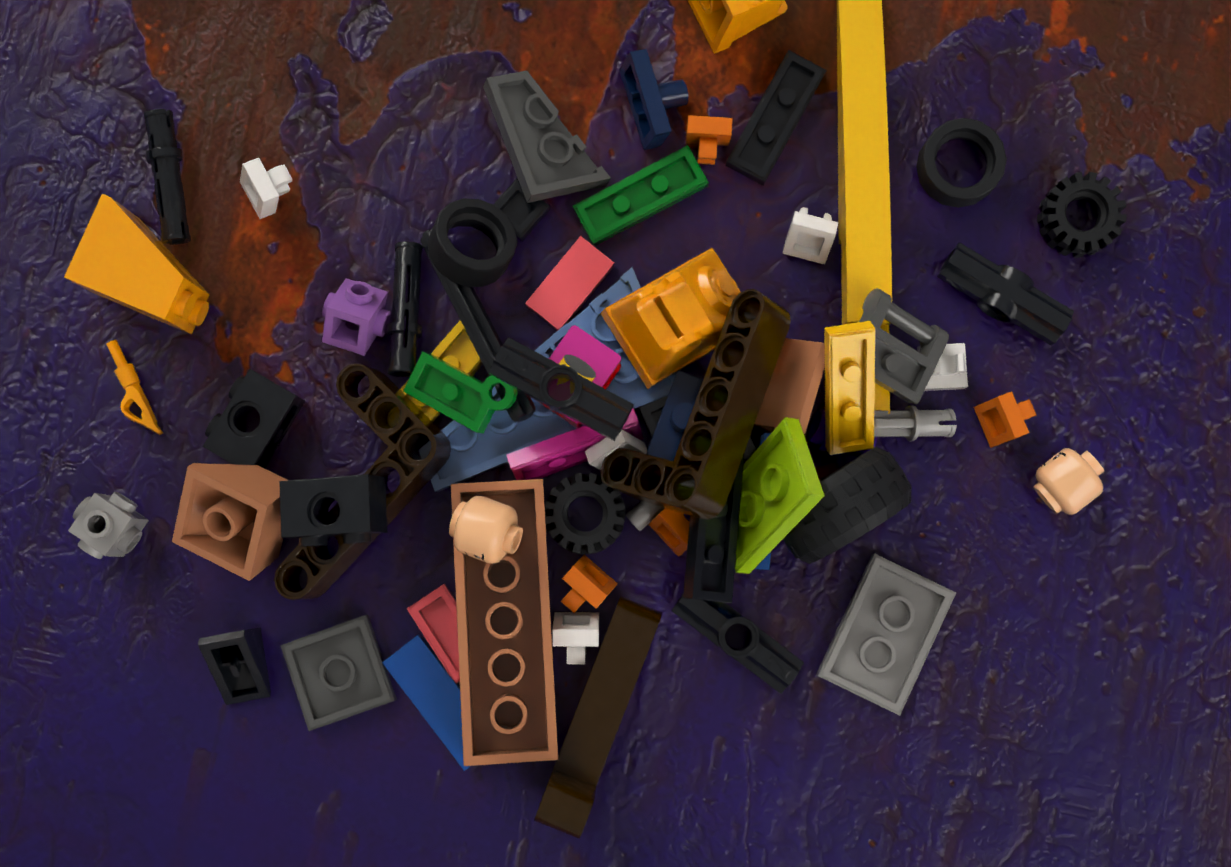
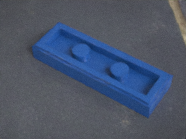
[382,634,470,771]

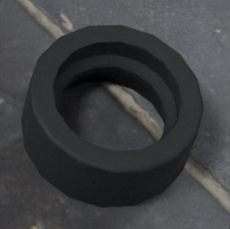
[916,118,1007,208]
[427,198,517,287]

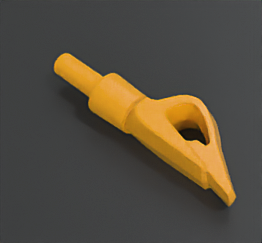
[106,340,163,435]

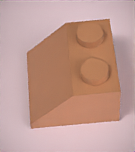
[752,338,825,434]
[172,463,288,581]

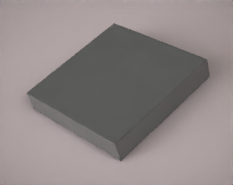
[280,615,397,731]

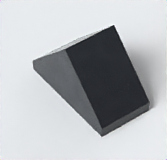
[198,627,271,705]

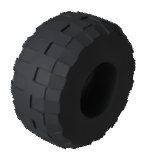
[783,446,912,564]

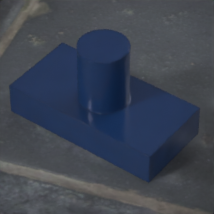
[619,49,689,150]
[646,370,703,461]

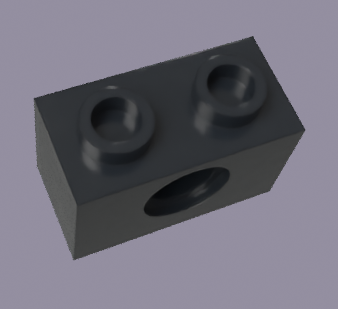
[203,369,305,469]
[279,474,388,547]

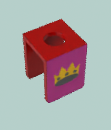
[530,325,621,428]

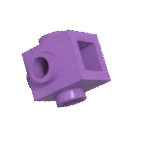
[322,278,391,356]

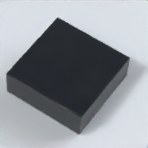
[493,178,550,242]

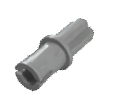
[874,405,957,441]

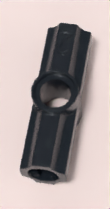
[937,242,1074,345]
[489,337,634,441]
[671,594,804,694]

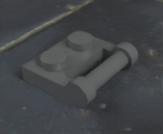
[859,288,949,404]

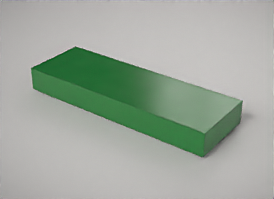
[573,145,709,247]

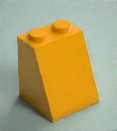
[64,194,209,334]

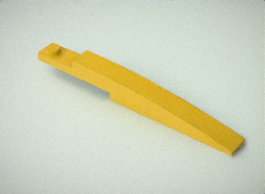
[837,0,892,414]

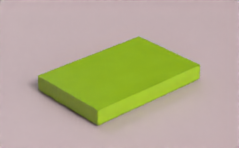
[735,417,824,574]

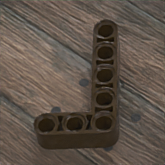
[600,289,791,520]
[274,363,451,600]
[534,596,663,839]

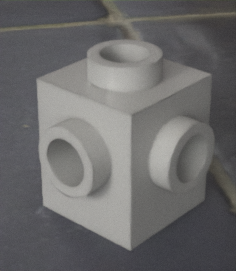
[68,491,149,559]

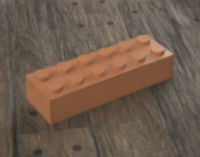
[451,479,558,766]

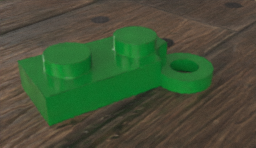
[403,351,517,434]

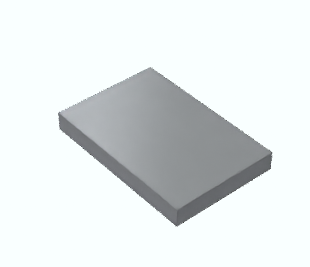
[816,554,956,716]

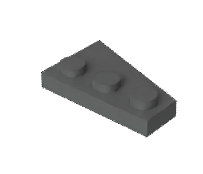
[483,71,611,203]

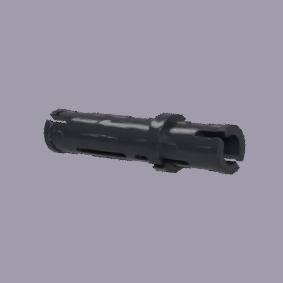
[144,109,191,245]
[386,241,423,377]

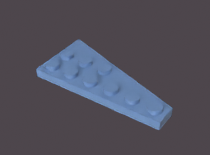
[418,267,677,492]

